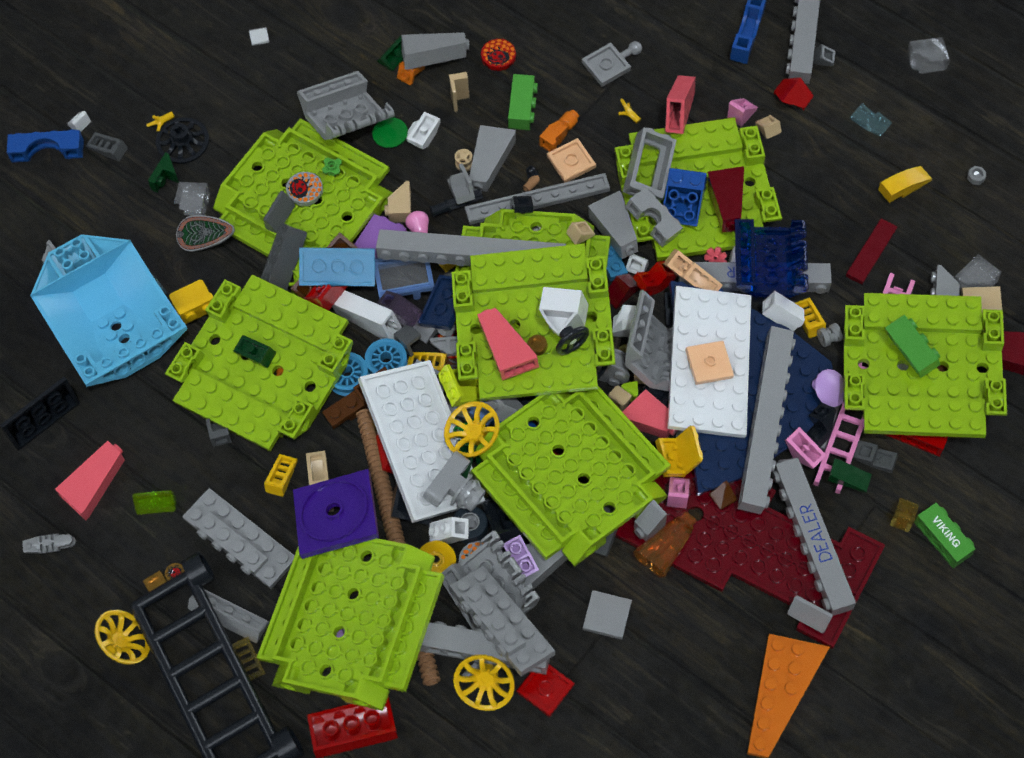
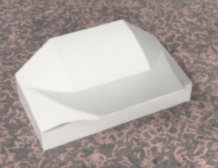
[406,112,440,149]
[612,305,636,337]

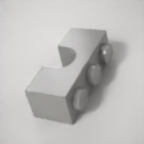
[626,187,683,248]

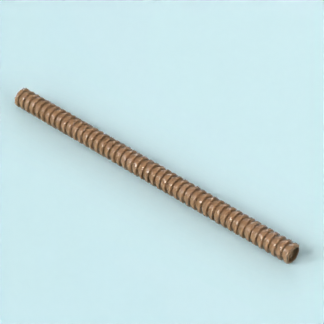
[356,409,441,686]

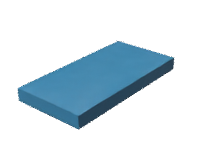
[299,247,375,286]

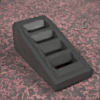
[86,132,128,161]

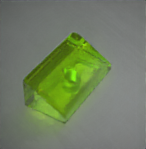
[132,490,176,515]

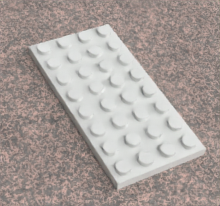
[667,286,751,438]
[358,360,486,523]

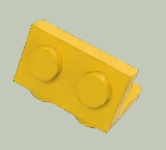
[169,280,213,325]
[655,426,703,477]

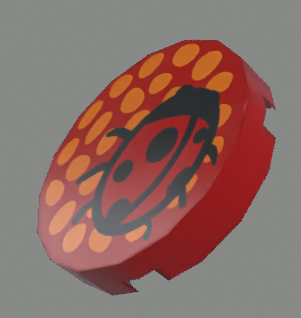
[481,39,516,71]

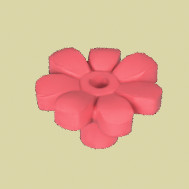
[704,247,727,262]

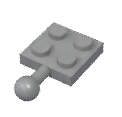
[582,41,642,87]

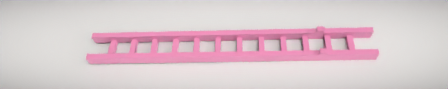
[813,273,915,494]

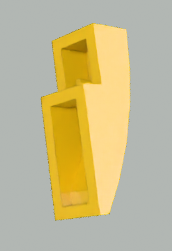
[878,166,932,203]

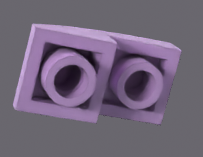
[504,535,539,577]

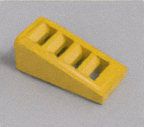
[795,297,826,338]
[407,352,447,371]
[264,454,298,497]

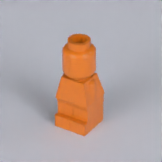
[539,110,579,152]

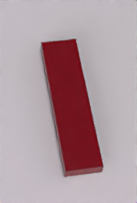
[846,218,898,285]

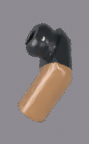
[523,166,540,192]

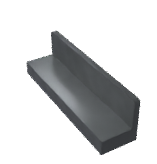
[261,222,307,291]

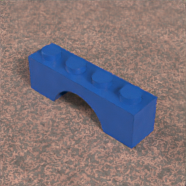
[730,0,766,64]
[7,129,84,162]

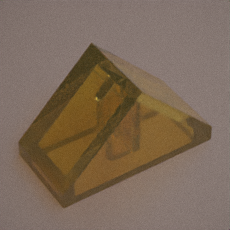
[890,498,919,533]

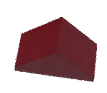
[608,273,639,310]

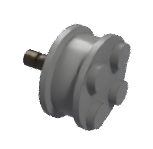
[596,337,630,386]

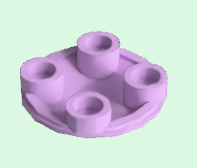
[812,369,843,407]

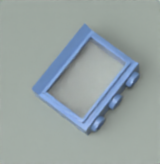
[375,258,434,307]

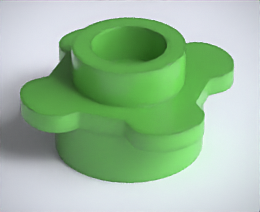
[322,158,342,176]

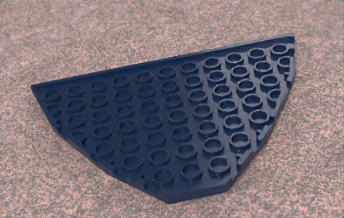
[669,281,833,495]

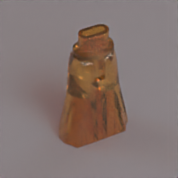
[633,511,697,578]

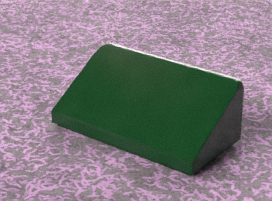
[377,35,403,71]

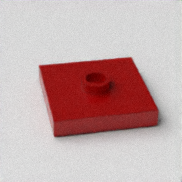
[517,665,575,717]

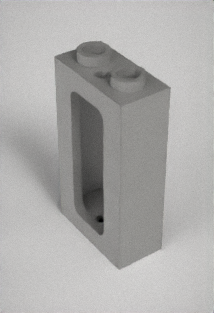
[623,127,677,201]

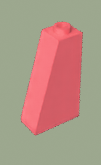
[665,75,696,134]
[477,308,539,380]
[55,441,125,521]

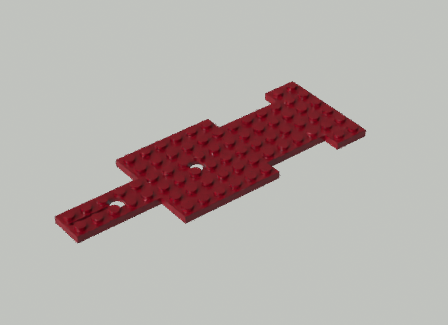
[553,448,885,649]

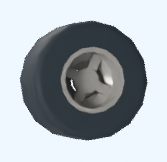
[453,507,488,544]

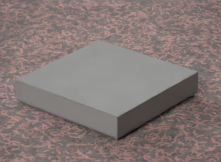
[583,590,632,640]

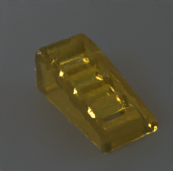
[232,637,265,681]

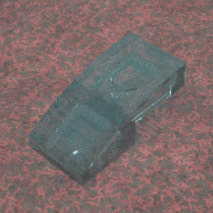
[850,103,892,136]

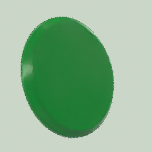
[372,118,408,148]

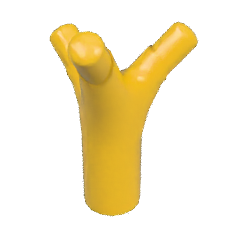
[618,98,641,124]
[146,112,174,132]

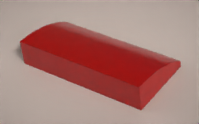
[307,696,398,758]

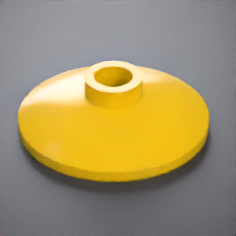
[420,540,456,573]

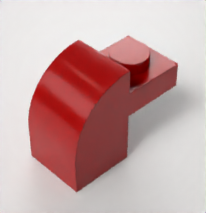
[633,261,678,296]

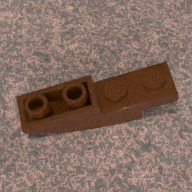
[322,367,387,429]

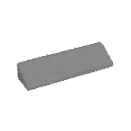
[188,589,269,643]

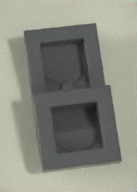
[853,440,898,473]

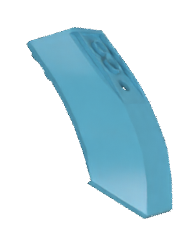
[30,234,188,387]

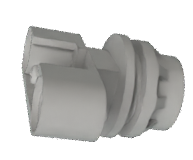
[423,451,486,512]

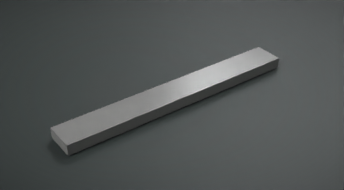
[465,173,610,225]

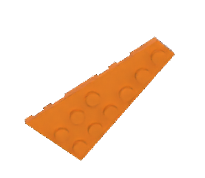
[747,634,830,758]

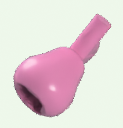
[405,211,429,233]

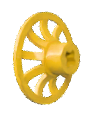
[444,401,500,457]
[95,610,150,665]
[453,654,515,711]

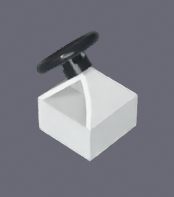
[539,287,589,355]

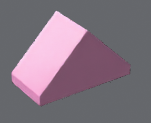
[727,98,758,127]
[785,427,827,469]
[667,477,690,509]

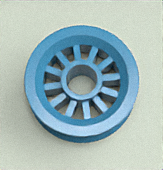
[365,338,408,374]
[333,352,369,396]

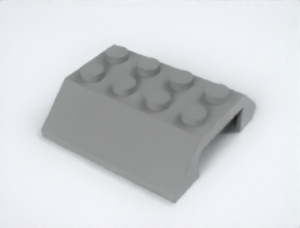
[297,71,395,140]
[625,289,673,392]
[442,531,540,631]

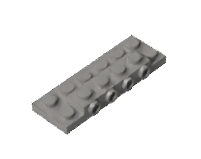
[182,488,295,589]
[450,566,555,676]

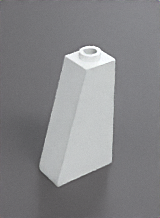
[332,291,402,340]

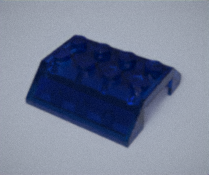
[735,219,809,297]

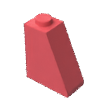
[622,389,678,438]

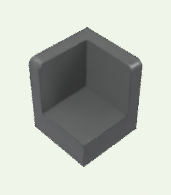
[394,323,421,357]
[206,418,232,447]

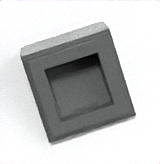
[813,44,835,67]

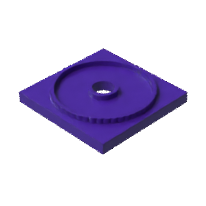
[293,469,379,559]

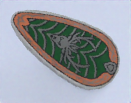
[176,215,235,252]

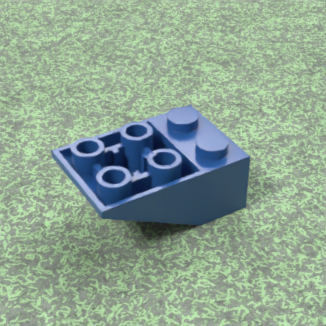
[663,168,707,227]

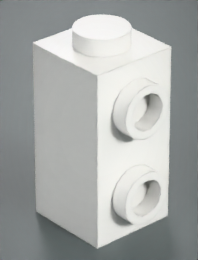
[762,291,805,331]
[428,517,469,544]

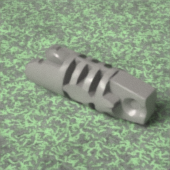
[23,533,77,554]

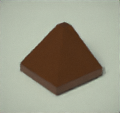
[709,480,737,511]

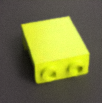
[437,364,481,407]

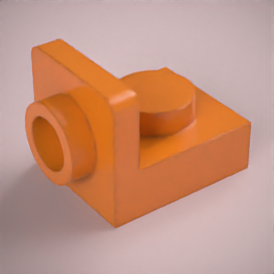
[397,62,425,85]

